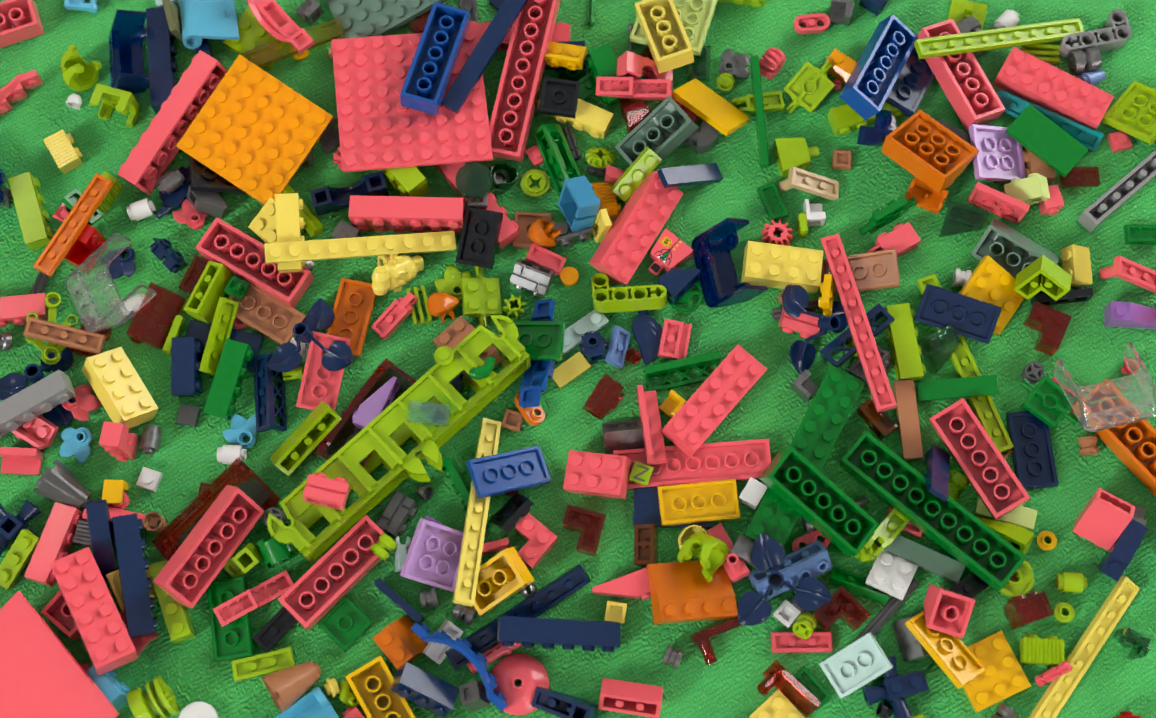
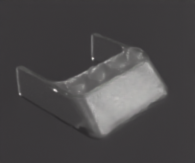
[66,233,157,333]
[1054,342,1156,432]

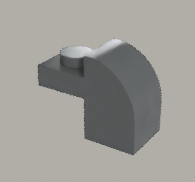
[681,120,719,154]

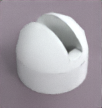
[66,94,82,109]

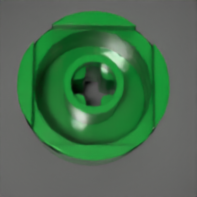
[257,537,301,569]

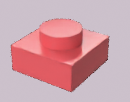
[1107,131,1132,153]
[525,144,546,168]

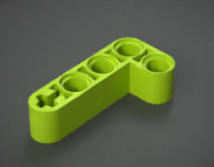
[592,273,667,313]

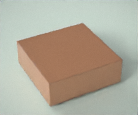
[832,149,852,170]
[501,408,524,433]

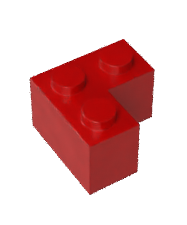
[64,224,107,273]

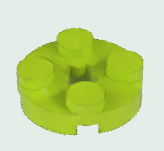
[999,560,1034,598]

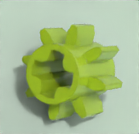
[503,294,526,319]
[855,540,878,563]

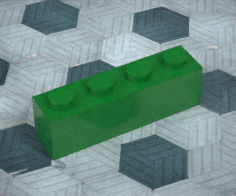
[203,338,253,420]

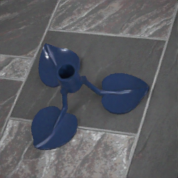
[782,284,848,374]
[266,298,353,372]
[0,345,74,426]
[738,533,831,626]

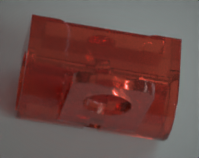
[582,374,625,420]

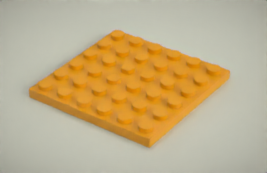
[176,54,334,205]

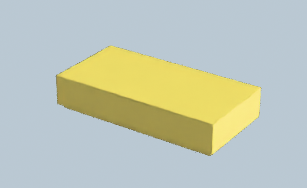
[592,209,612,243]
[551,351,591,390]

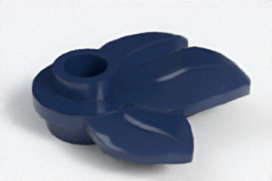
[100,246,136,279]

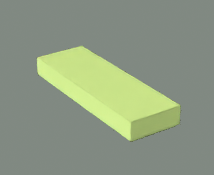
[974,496,1038,531]

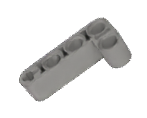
[1059,9,1132,58]

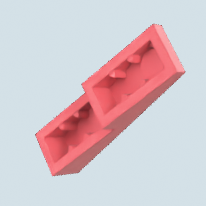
[596,77,673,101]
[213,570,294,627]

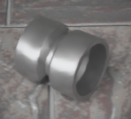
[1067,47,1102,75]

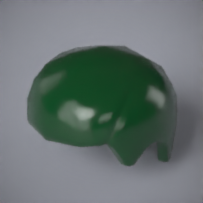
[488,162,518,190]

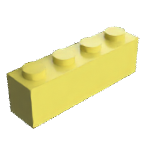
[537,96,613,139]
[275,193,306,273]

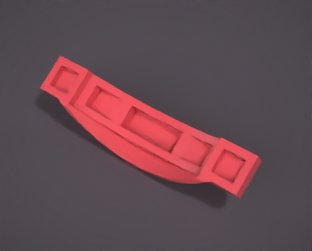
[246,0,315,54]
[0,70,43,114]

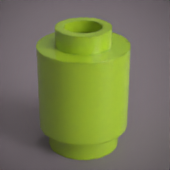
[1056,572,1087,593]

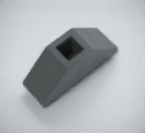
[187,184,228,219]

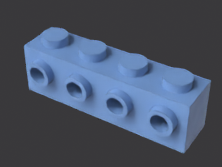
[748,540,833,601]

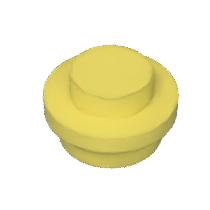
[323,678,340,698]

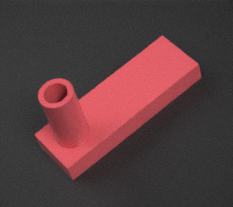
[1099,256,1156,293]
[706,523,750,583]

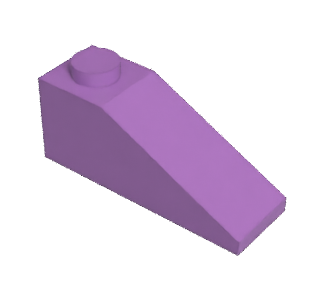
[1104,301,1156,329]
[352,376,401,430]

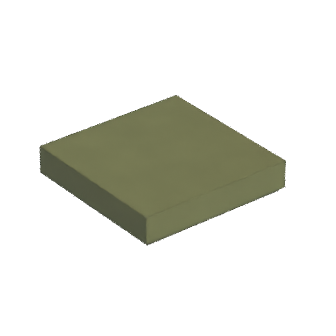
[162,0,183,43]

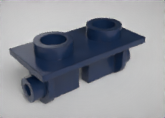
[150,238,187,273]

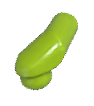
[339,680,359,708]

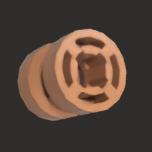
[143,512,167,534]

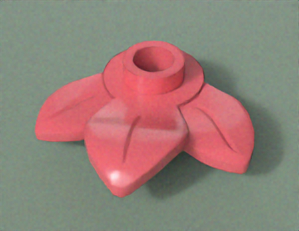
[173,198,208,230]
[62,384,102,421]

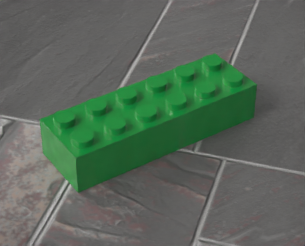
[759,446,879,556]

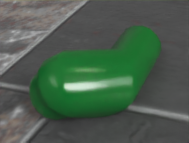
[469,356,496,380]

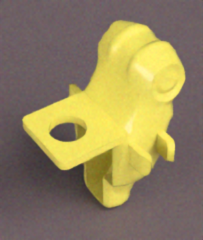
[371,251,424,296]

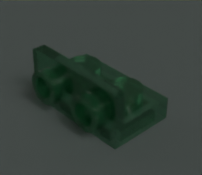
[684,46,711,82]
[1114,627,1151,660]

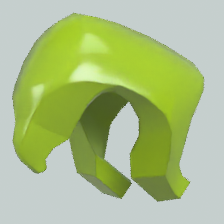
[60,44,102,92]
[677,532,729,582]

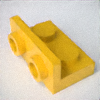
[545,41,587,70]

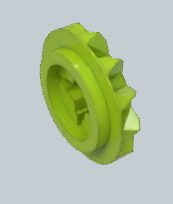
[585,147,615,168]
[521,169,550,198]

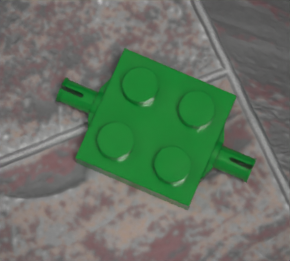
[859,197,917,235]
[1020,375,1080,429]

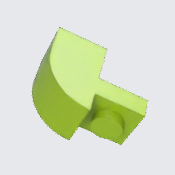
[223,542,262,577]

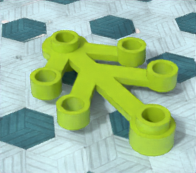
[25,292,78,365]

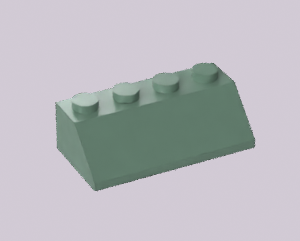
[615,96,699,167]
[971,218,1060,278]

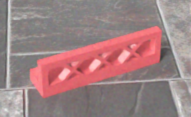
[637,385,667,465]

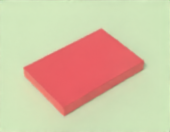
[967,182,1030,225]

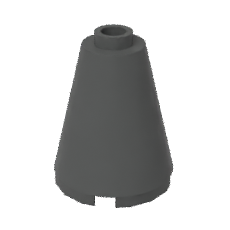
[33,460,92,510]

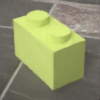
[1004,173,1050,205]

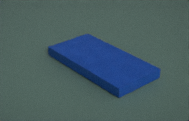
[466,445,552,499]

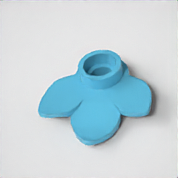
[222,414,258,449]
[60,427,93,464]

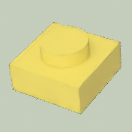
[604,601,627,625]

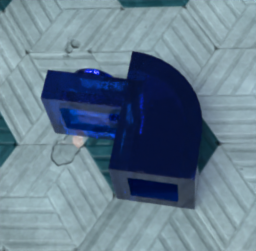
[857,109,893,147]

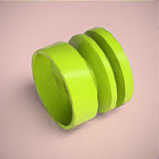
[126,676,179,718]

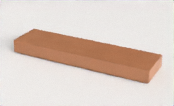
[23,317,106,354]

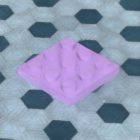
[969,124,1026,182]
[400,518,464,592]

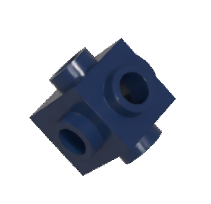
[579,331,608,363]

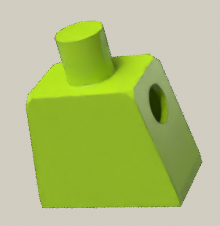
[773,138,819,178]

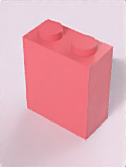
[1072,487,1135,551]

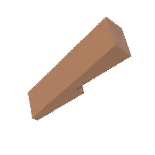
[892,379,924,461]

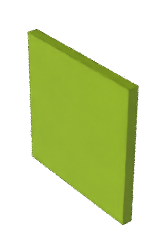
[947,0,988,31]

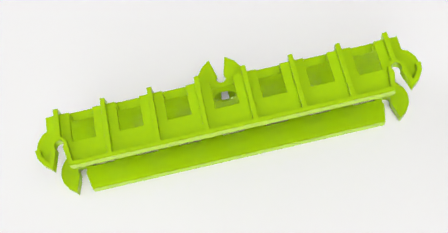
[267,315,531,563]

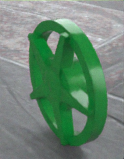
[667,283,703,312]

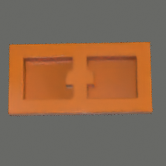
[905,177,949,215]

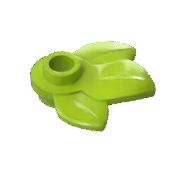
[434,265,472,301]

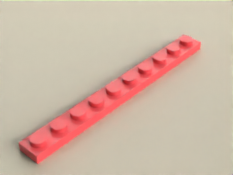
[821,233,897,413]

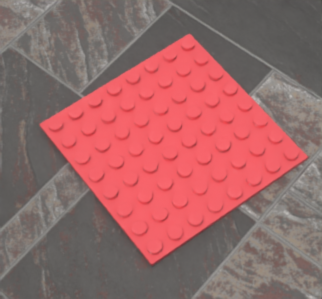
[331,29,493,172]
[0,591,119,718]

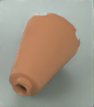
[262,661,322,712]

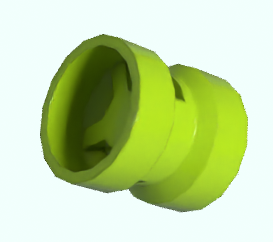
[370,533,398,561]

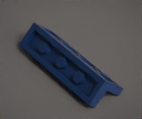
[820,303,895,368]
[253,353,287,433]

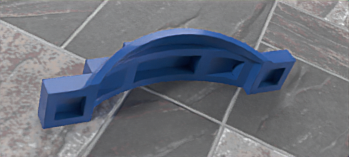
[518,299,555,408]
[411,623,507,712]

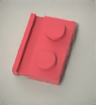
[657,318,692,360]

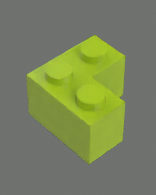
[1014,255,1072,301]

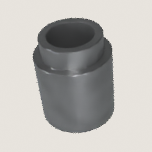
[156,168,186,195]
[139,425,162,455]

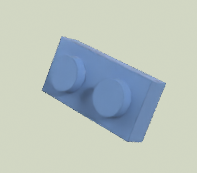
[605,326,631,369]

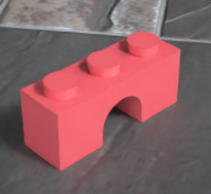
[616,51,673,82]
[99,421,140,462]

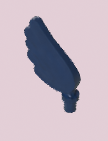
[155,166,190,219]
[632,310,662,365]

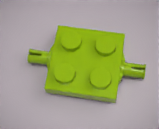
[783,61,835,114]
[461,266,502,329]

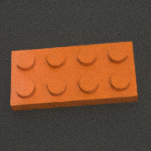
[326,278,377,358]

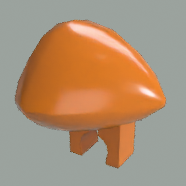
[528,218,562,247]
[427,292,459,323]

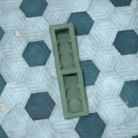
[881,535,965,584]

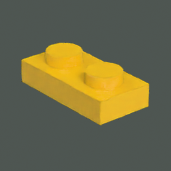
[818,274,835,315]

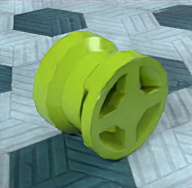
[793,613,817,639]

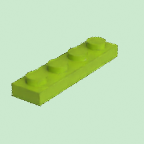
[199,297,239,376]

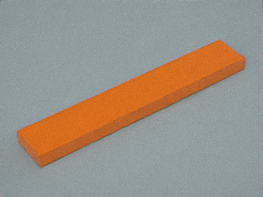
[33,173,114,277]

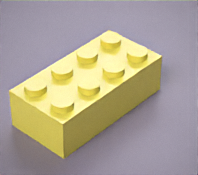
[634,0,694,74]
[741,240,823,294]
[82,347,159,428]

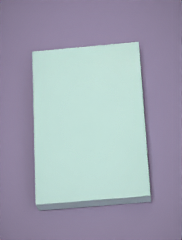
[819,632,893,699]

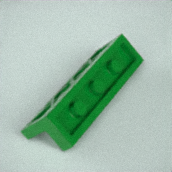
[644,351,721,392]

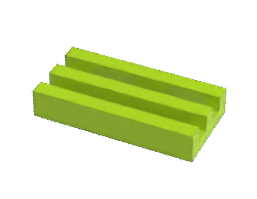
[1021,44,1060,64]
[406,285,433,326]
[163,315,185,356]

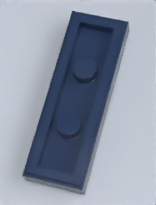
[374,578,425,625]

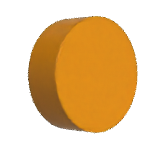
[560,267,579,286]

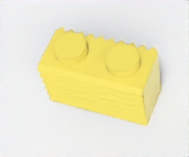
[43,129,83,174]
[1060,244,1093,287]

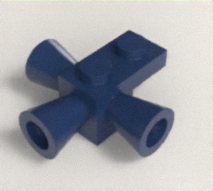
[0,499,42,556]
[862,656,929,718]

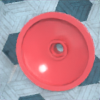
[491,654,549,716]

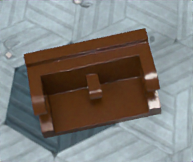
[856,397,898,441]
[634,524,658,567]

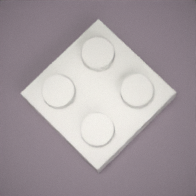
[865,550,918,601]

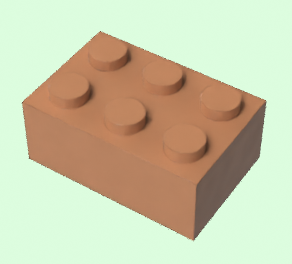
[432,316,503,385]

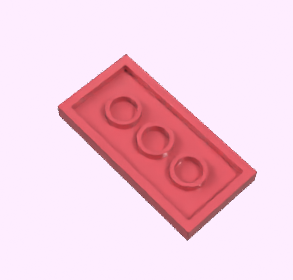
[296,331,351,410]

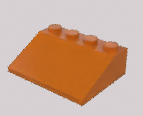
[881,109,979,194]
[647,561,738,625]

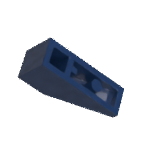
[1097,518,1148,582]
[531,686,599,718]

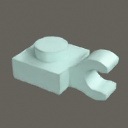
[394,536,411,572]

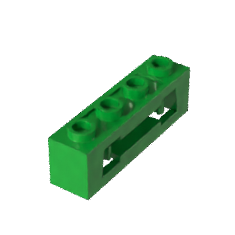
[533,124,581,197]

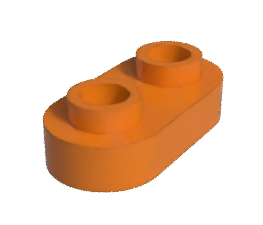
[514,392,545,426]

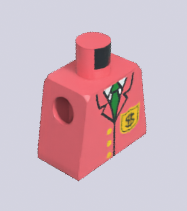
[648,229,694,276]

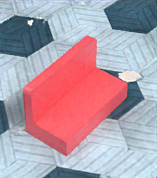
[0,447,43,475]

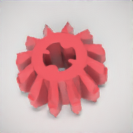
[759,47,786,79]
[761,219,793,246]

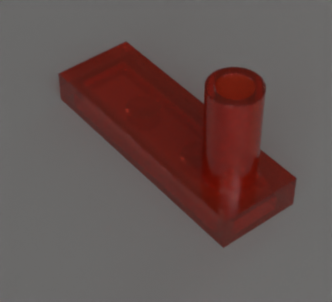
[690,616,742,665]
[757,660,821,717]

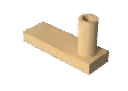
[779,167,839,201]

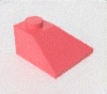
[924,584,976,638]

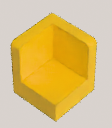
[659,389,686,419]
[102,479,129,506]

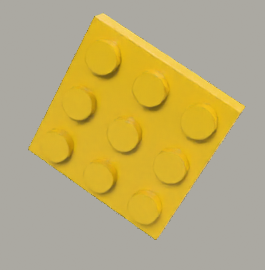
[959,255,1024,336]
[962,630,1031,713]

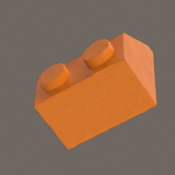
[372,615,429,670]

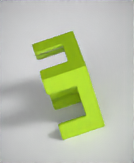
[89,83,142,128]

